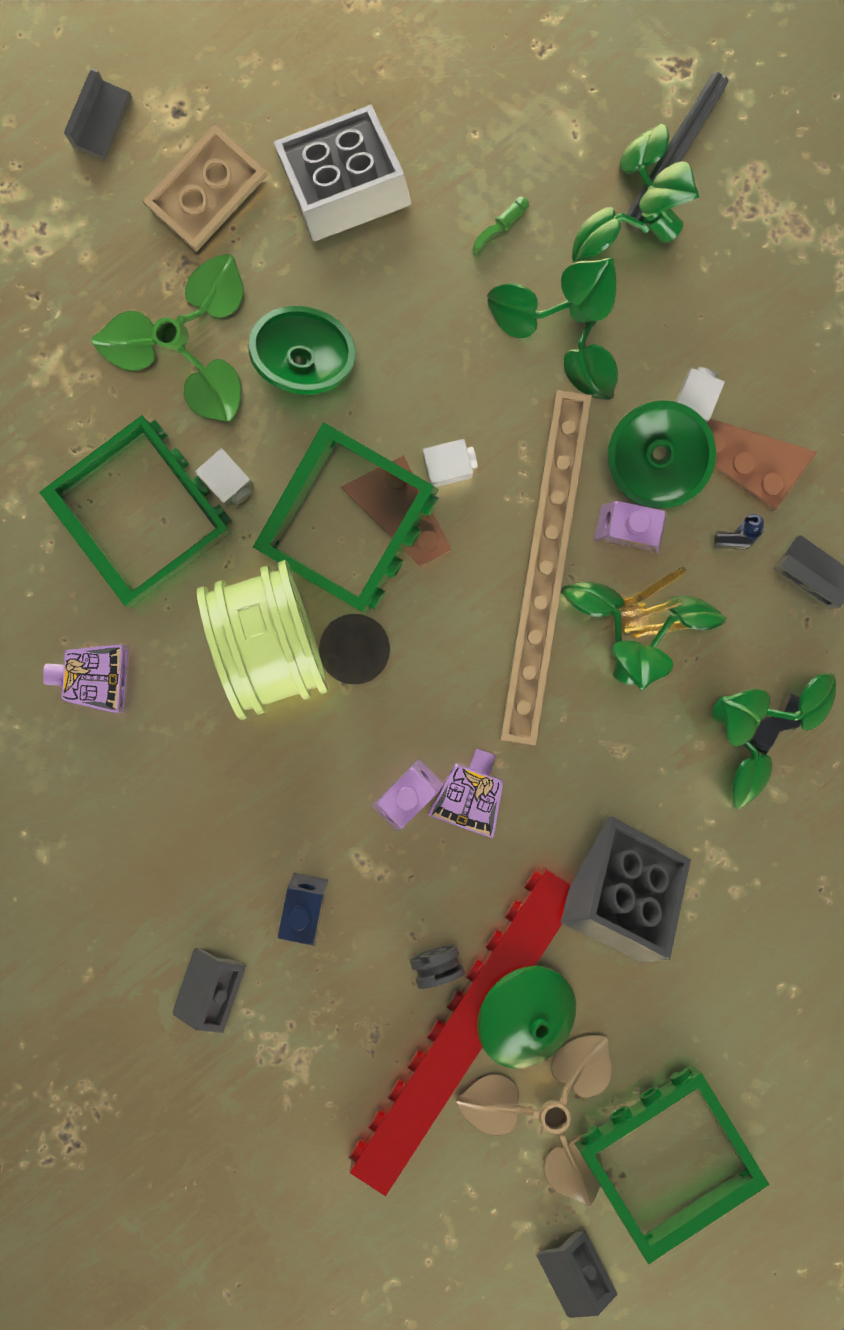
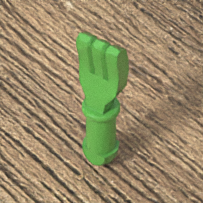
[472,197,529,256]

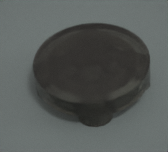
[319,614,390,685]

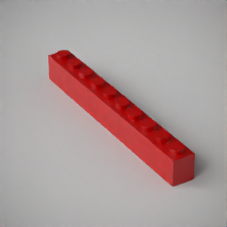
[348,866,571,1197]

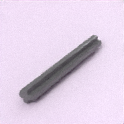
[626,72,729,228]

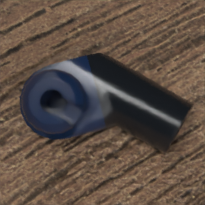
[714,514,764,550]

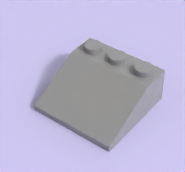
[274,105,412,242]

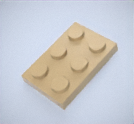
[143,123,268,252]

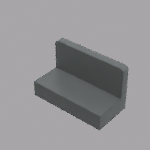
[64,68,132,161]
[774,535,844,609]
[173,948,246,1033]
[537,1231,618,1318]

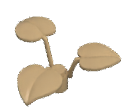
[456,1035,612,1206]

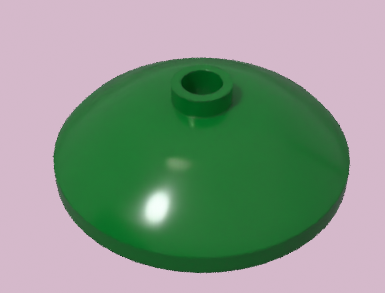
[248,306,356,395]
[608,400,716,509]
[477,966,576,1069]

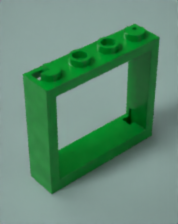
[39,415,232,608]
[253,422,439,613]
[574,1067,770,1265]

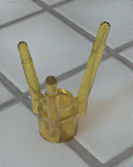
[618,567,690,638]

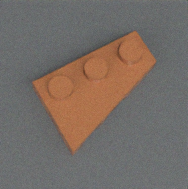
[707,419,817,511]
[341,455,451,566]

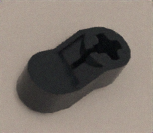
[749,692,801,754]

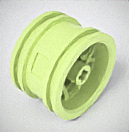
[197,560,329,720]

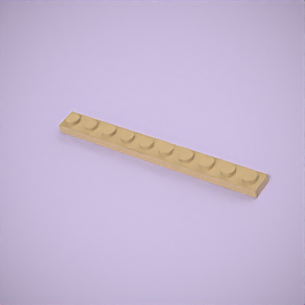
[500,390,592,746]

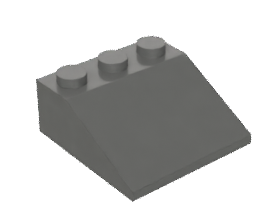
[561,817,691,963]

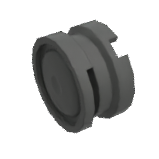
[410,944,465,989]

